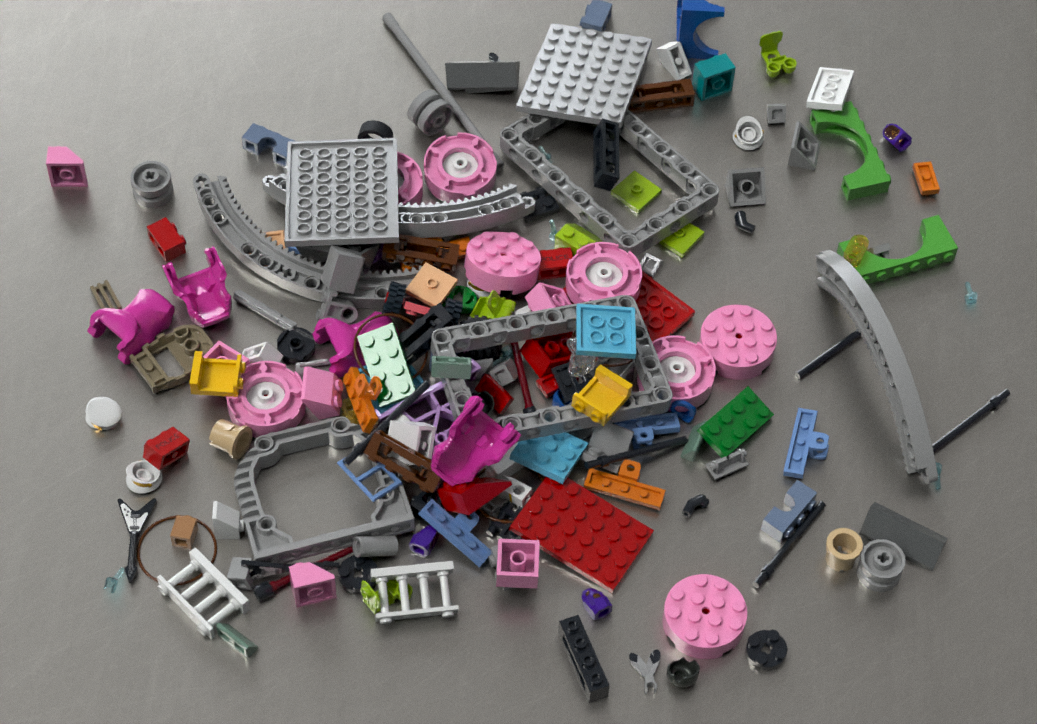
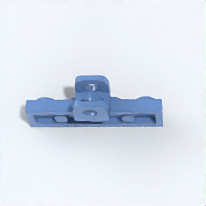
[783,408,829,479]
[613,412,680,449]
[419,499,491,567]

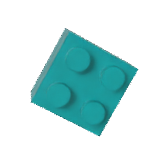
[692,53,736,101]

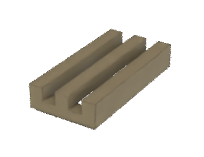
[90,280,122,310]

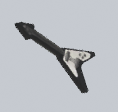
[117,498,157,583]
[241,560,340,580]

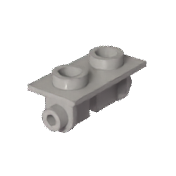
[705,448,749,480]

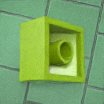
[554,223,603,257]

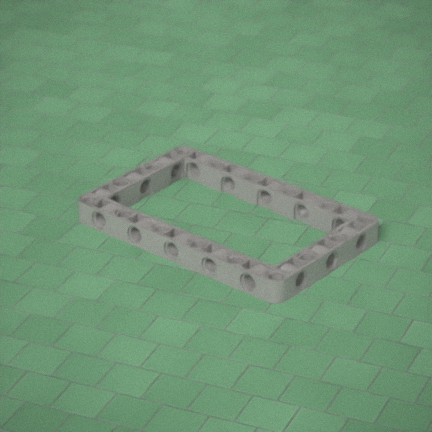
[500,110,719,256]
[431,295,673,442]

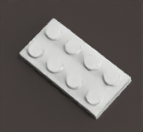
[806,67,854,111]

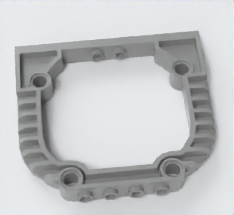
[234,416,415,564]

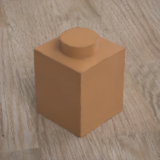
[170,515,198,549]

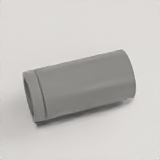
[353,535,398,557]

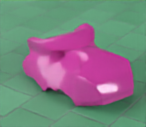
[162,246,232,328]
[87,289,175,365]
[312,311,400,378]
[431,396,521,486]

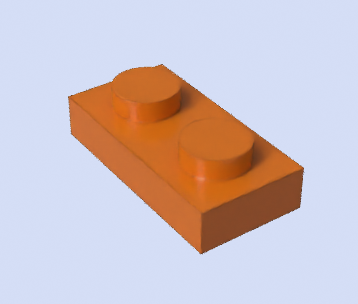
[913,161,940,195]

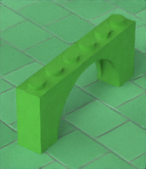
[809,101,891,201]
[837,215,958,284]

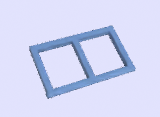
[337,457,402,502]

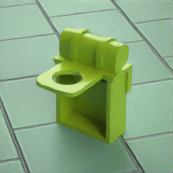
[470,290,516,319]

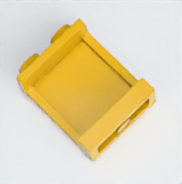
[189,351,246,397]
[571,364,633,426]

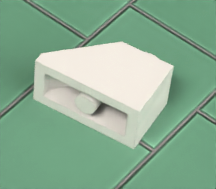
[656,42,692,80]
[242,342,283,364]
[212,501,244,539]

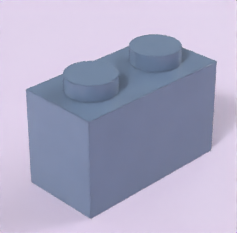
[580,0,613,32]

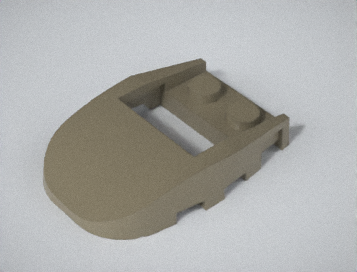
[129,324,213,393]

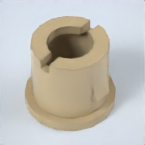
[209,419,252,460]
[825,528,863,572]

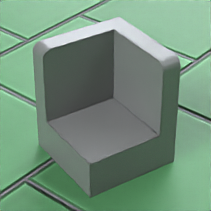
[489,358,518,387]
[227,557,254,590]

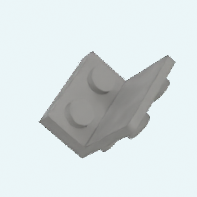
[581,423,634,474]

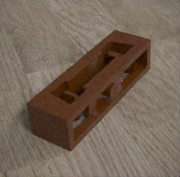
[628,79,695,114]
[382,234,460,273]
[364,430,443,493]

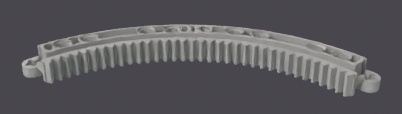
[262,166,535,238]
[193,173,424,309]
[815,250,938,484]

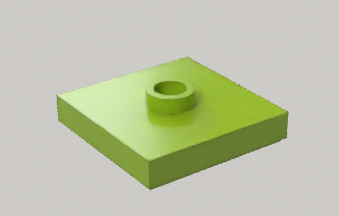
[611,170,662,214]
[658,223,705,258]

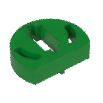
[442,285,477,314]

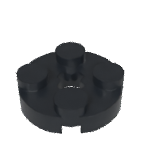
[277,327,315,364]
[338,555,378,594]
[745,629,788,671]

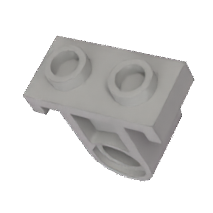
[316,288,358,324]

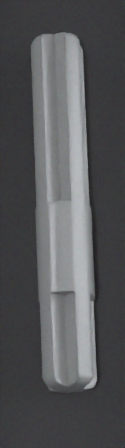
[233,290,297,331]

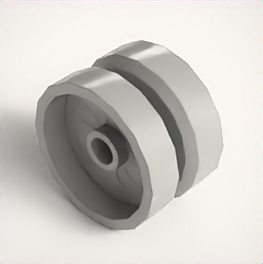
[407,90,453,136]
[131,161,173,208]
[857,539,906,592]

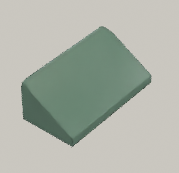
[431,356,472,379]
[681,420,707,462]
[216,623,258,658]

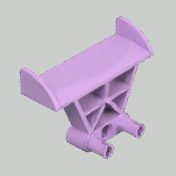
[373,357,481,455]

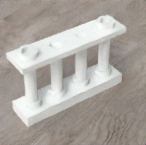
[157,547,250,640]
[370,561,459,624]

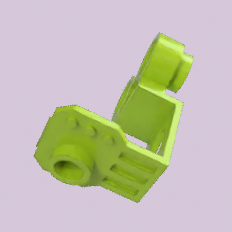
[759,31,797,78]
[360,579,413,615]

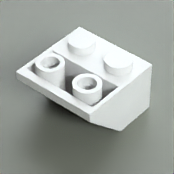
[387,420,436,466]

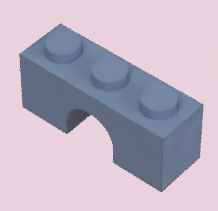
[242,123,295,167]
[761,480,817,543]

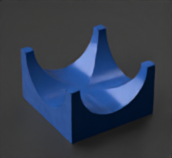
[676,0,725,59]

